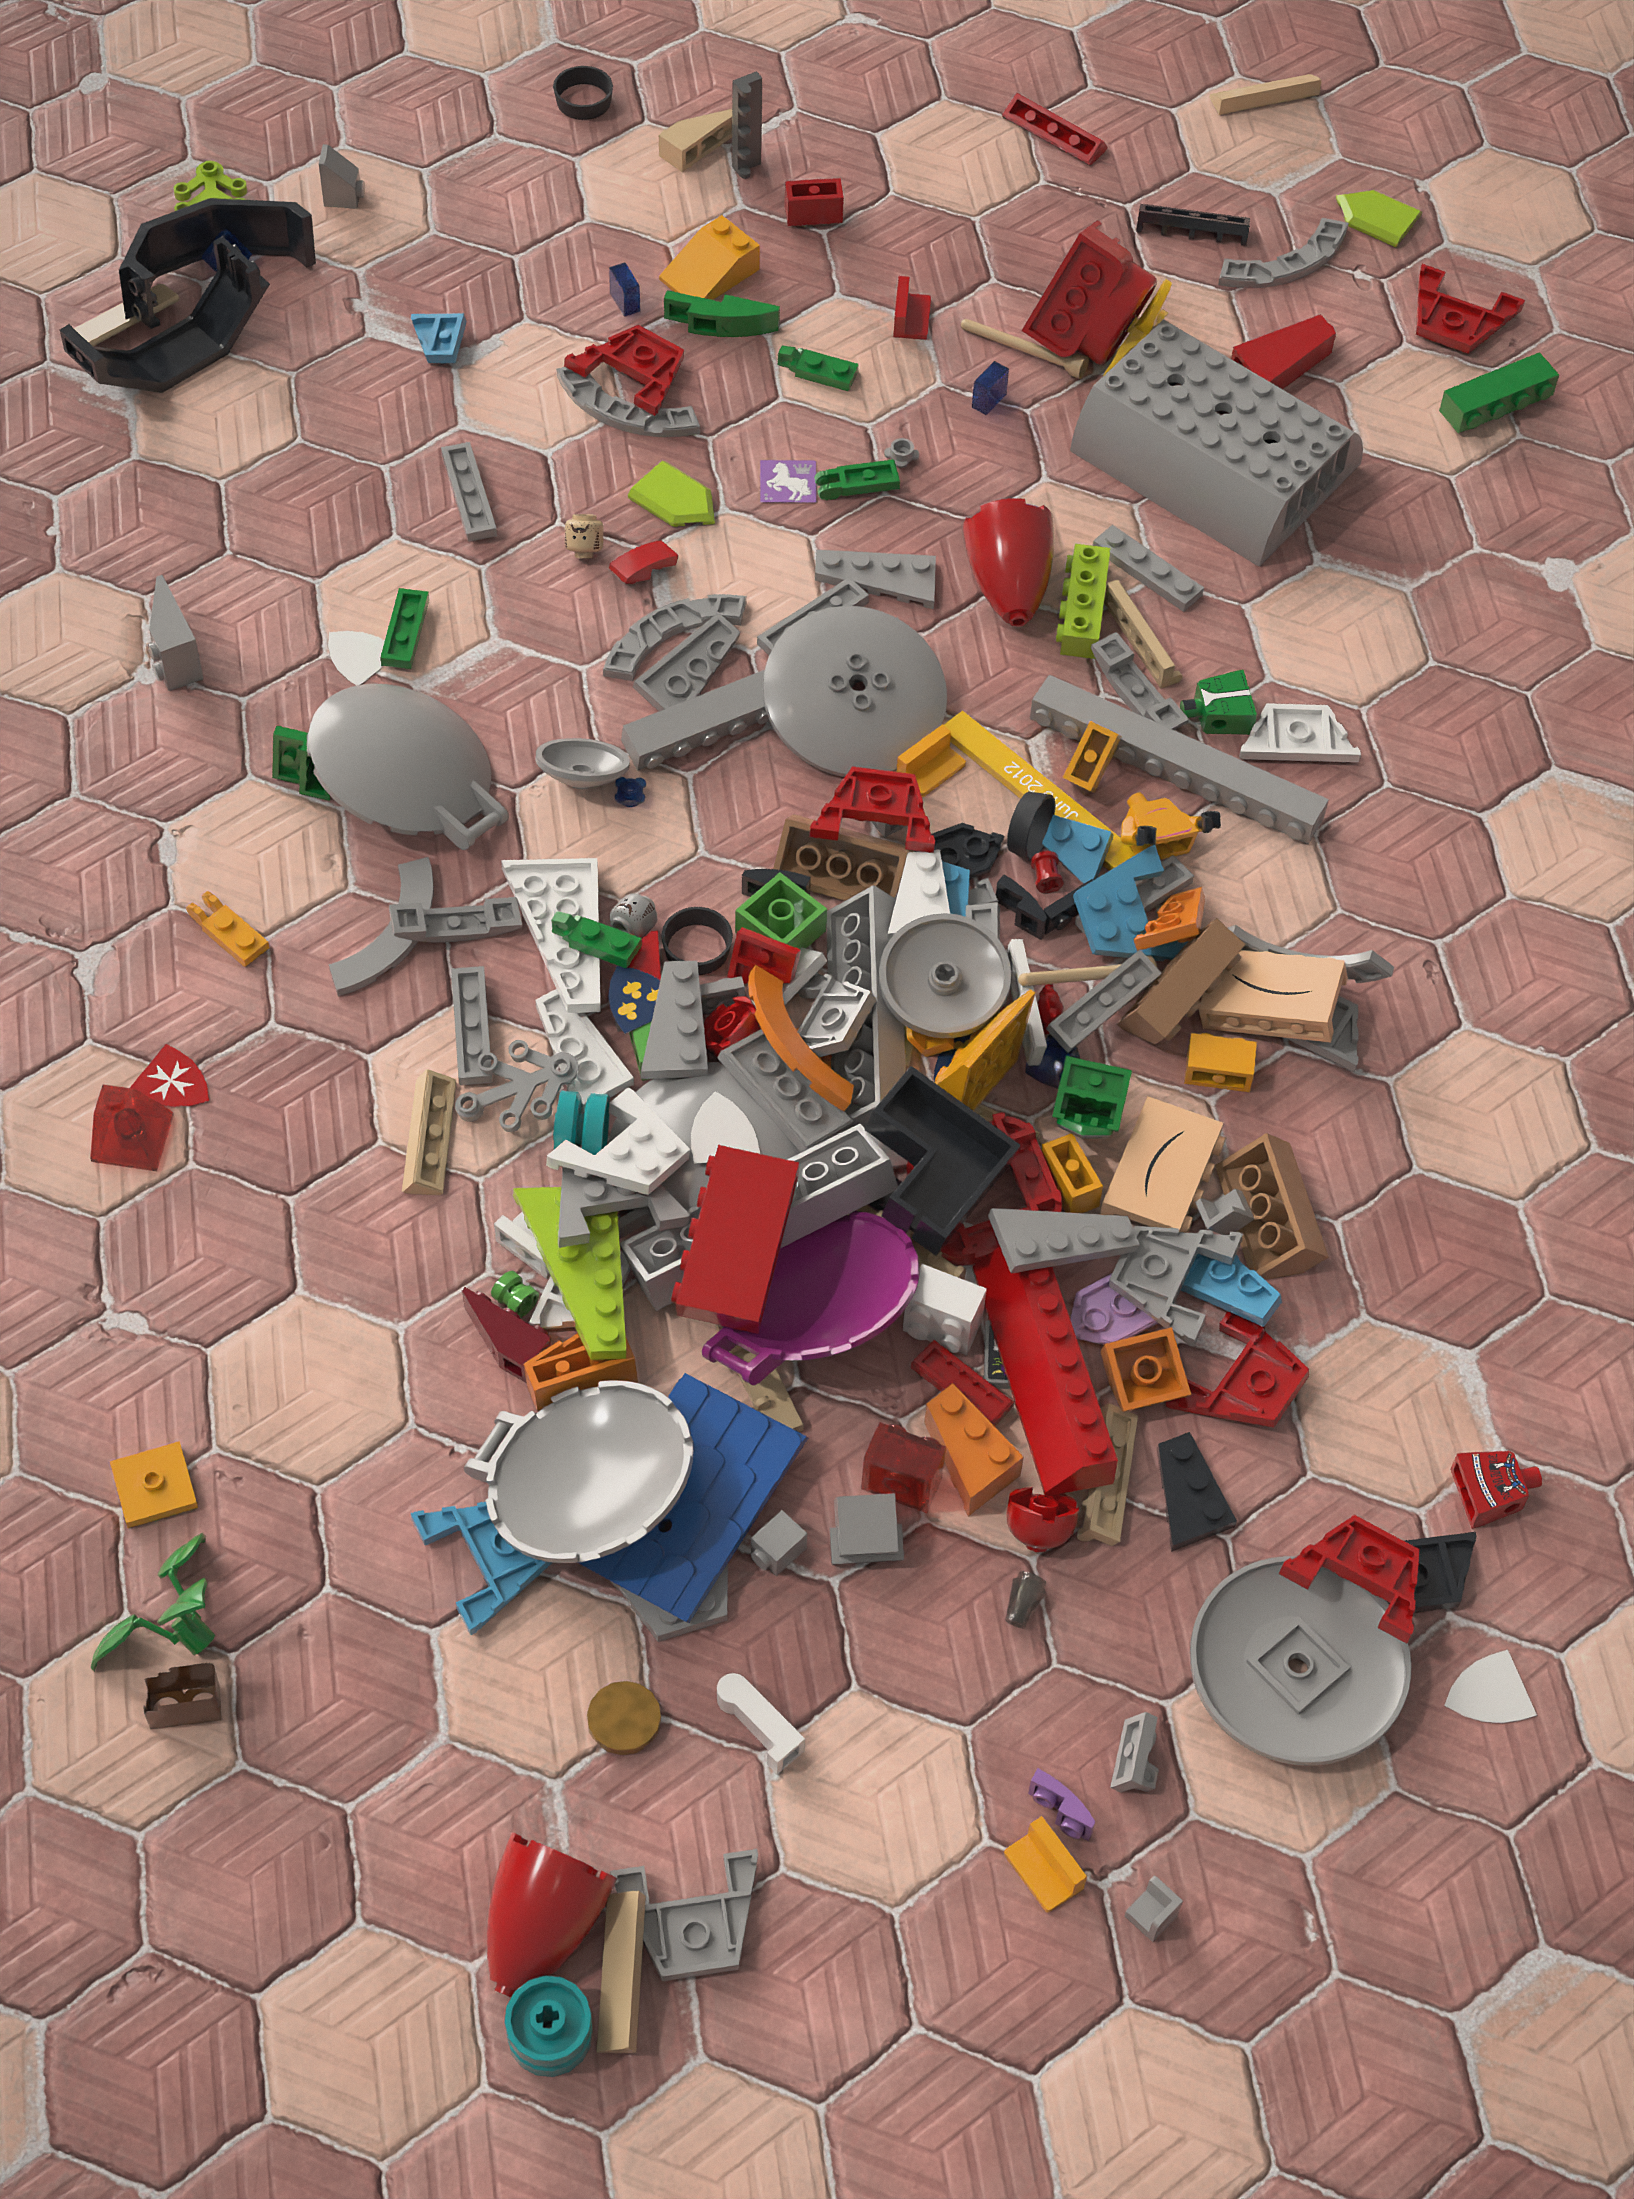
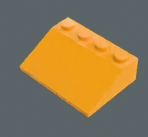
[934,989,1036,1111]

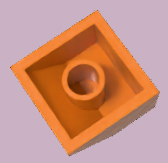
[1100,1327,1191,1412]

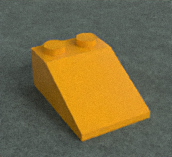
[659,215,760,300]

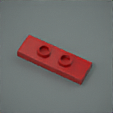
[911,1340,1014,1426]

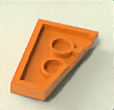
[1133,887,1206,951]

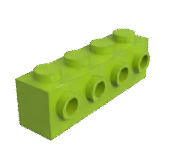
[1056,543,1111,659]

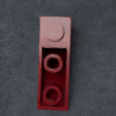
[462,1287,551,1383]

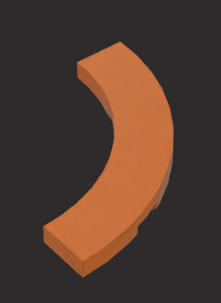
[748,965,854,1111]

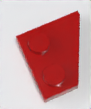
[727,927,801,984]

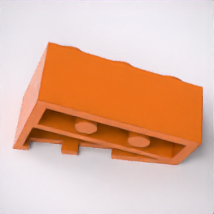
[524,1333,638,1412]
[924,1384,1024,1517]

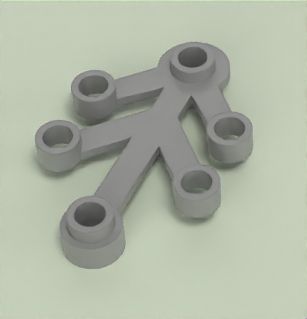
[455,1040,579,1132]

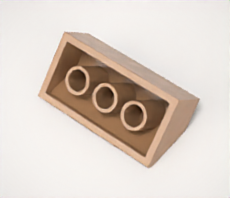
[773,814,913,901]
[1116,918,1246,1044]
[1215,1133,1329,1280]

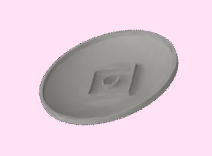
[763,606,947,777]
[1190,1556,1411,1766]

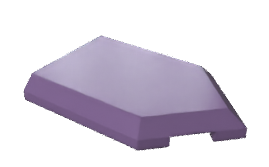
[1070,1273,1158,1345]

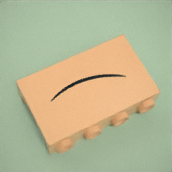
[1199,950,1348,1043]
[1100,1096,1226,1233]

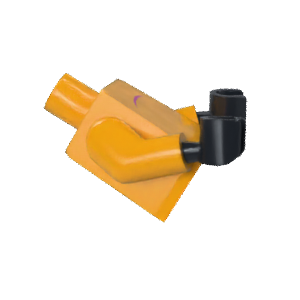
[1121,792,1221,860]

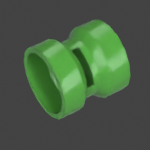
[491,1270,539,1318]

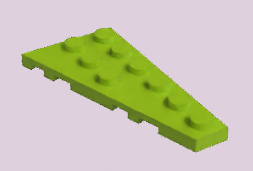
[513,1187,626,1360]

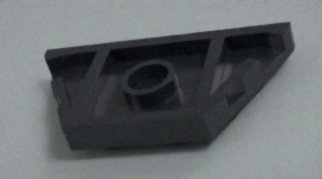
[1387,1532,1477,1613]

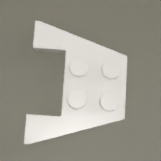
[546,1088,690,1195]

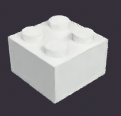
[903,1264,987,1355]

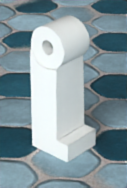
[717,1673,805,1775]

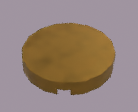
[587,1681,661,1755]

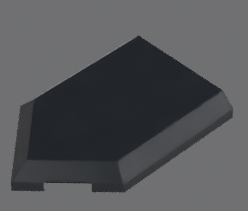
[913,823,1005,880]

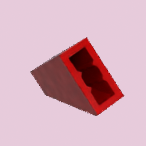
[1231,314,1336,389]

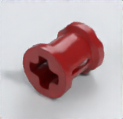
[1030,851,1064,893]

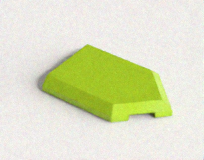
[1336,190,1422,247]
[628,461,715,527]

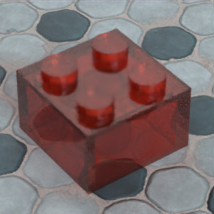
[861,1422,946,1513]

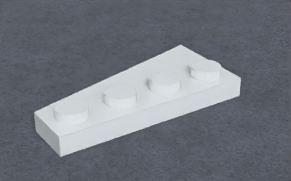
[535,989,634,1112]

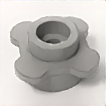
[884,438,919,468]

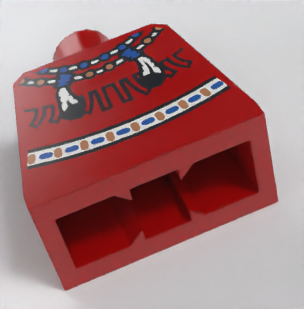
[1450,1451,1542,1529]

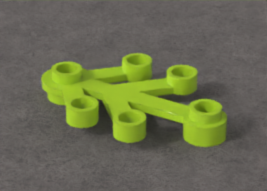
[173,161,247,211]

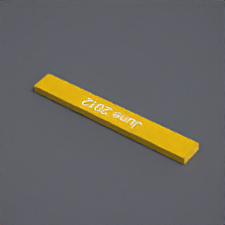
[944,710,1135,871]

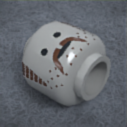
[610,893,658,938]

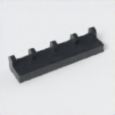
[1136,203,1250,246]

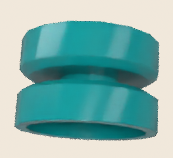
[553,1091,610,1155]
[504,1976,593,2077]

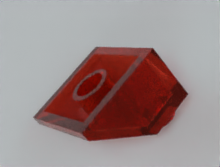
[90,1084,174,1172]

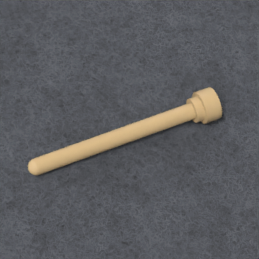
[961,319,1089,379]
[1018,956,1157,986]

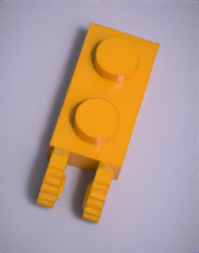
[186,891,270,967]

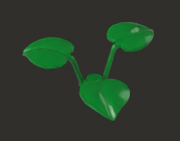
[91,1533,215,1672]

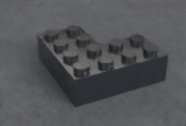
[864,1066,1021,1256]

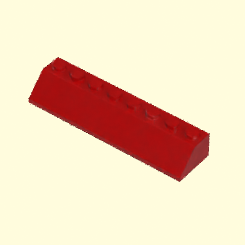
[972,1246,1118,1496]

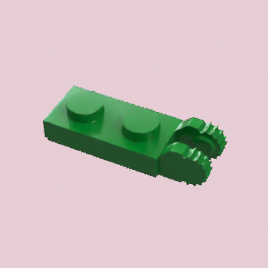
[814,459,900,500]

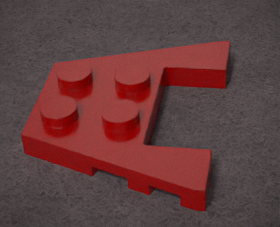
[1415,263,1525,354]
[564,325,684,416]
[809,766,935,853]
[1166,1311,1309,1428]
[1279,1515,1419,1644]

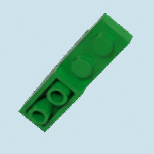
[664,290,780,337]

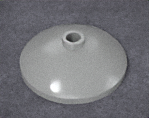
[535,738,630,789]

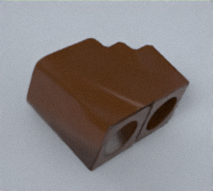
[143,1663,222,1729]

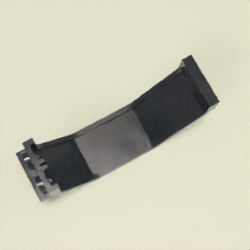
[119,198,316,329]
[59,236,270,393]

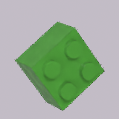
[735,872,827,949]

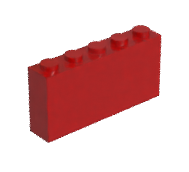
[671,1145,799,1334]

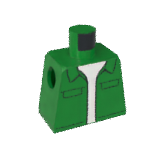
[1180,669,1257,735]

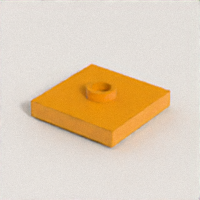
[110,1441,198,1528]

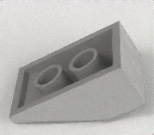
[147,575,203,691]

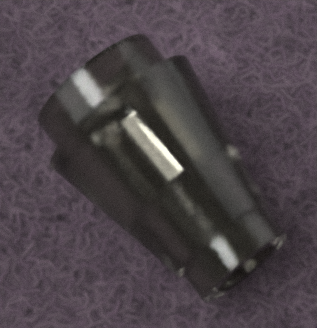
[1005,1571,1047,1629]

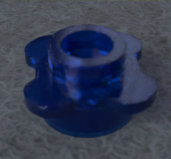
[614,777,646,807]

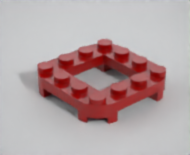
[906,1113,1062,1266]

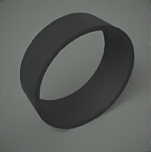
[553,66,613,120]
[1007,791,1056,861]
[661,907,733,975]

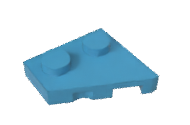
[411,313,467,363]
[1042,815,1114,884]

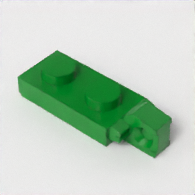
[777,345,859,391]
[551,911,642,968]

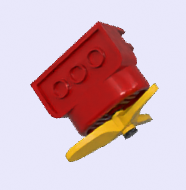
[1021,220,1172,376]

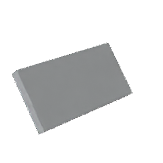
[718,1029,854,1152]

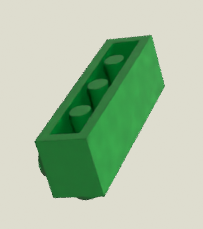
[1439,352,1559,434]

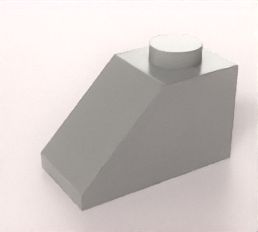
[318,144,365,209]

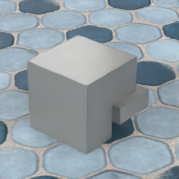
[829,1493,904,1565]

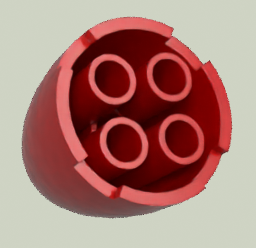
[963,498,1054,627]
[487,1832,618,1997]

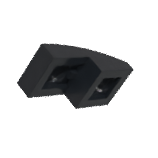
[742,869,811,897]
[995,874,1047,940]

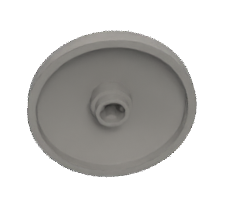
[879,913,1011,1038]

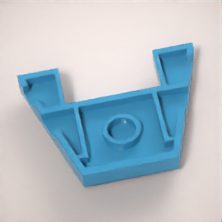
[1073,845,1188,962]
[411,1502,553,1635]

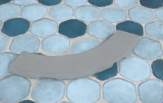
[1218,218,1349,288]
[556,367,700,437]
[603,594,747,681]
[329,857,434,996]
[1228,925,1394,983]

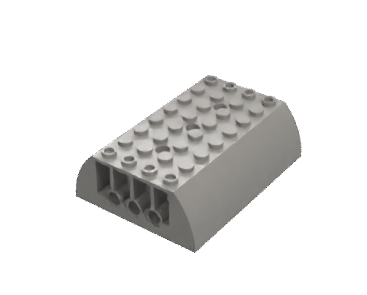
[1070,320,1363,567]

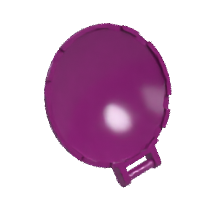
[702,1211,920,1386]

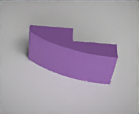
[1028,1768,1095,1841]

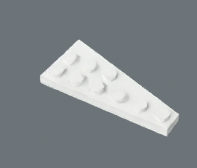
[501,858,601,1013]

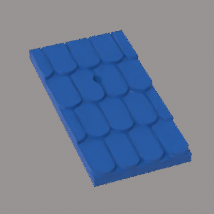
[577,1373,809,1623]

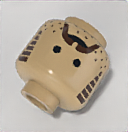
[565,514,604,558]

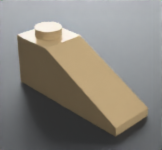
[658,109,732,172]

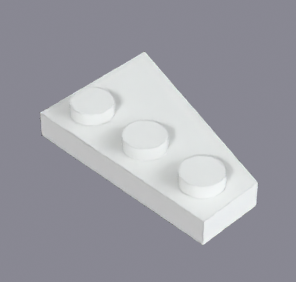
[888,850,950,941]

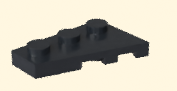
[1157,1432,1237,1552]

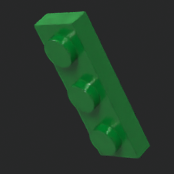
[380,588,430,669]

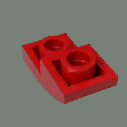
[609,540,679,584]

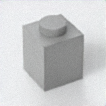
[751,1510,807,1576]

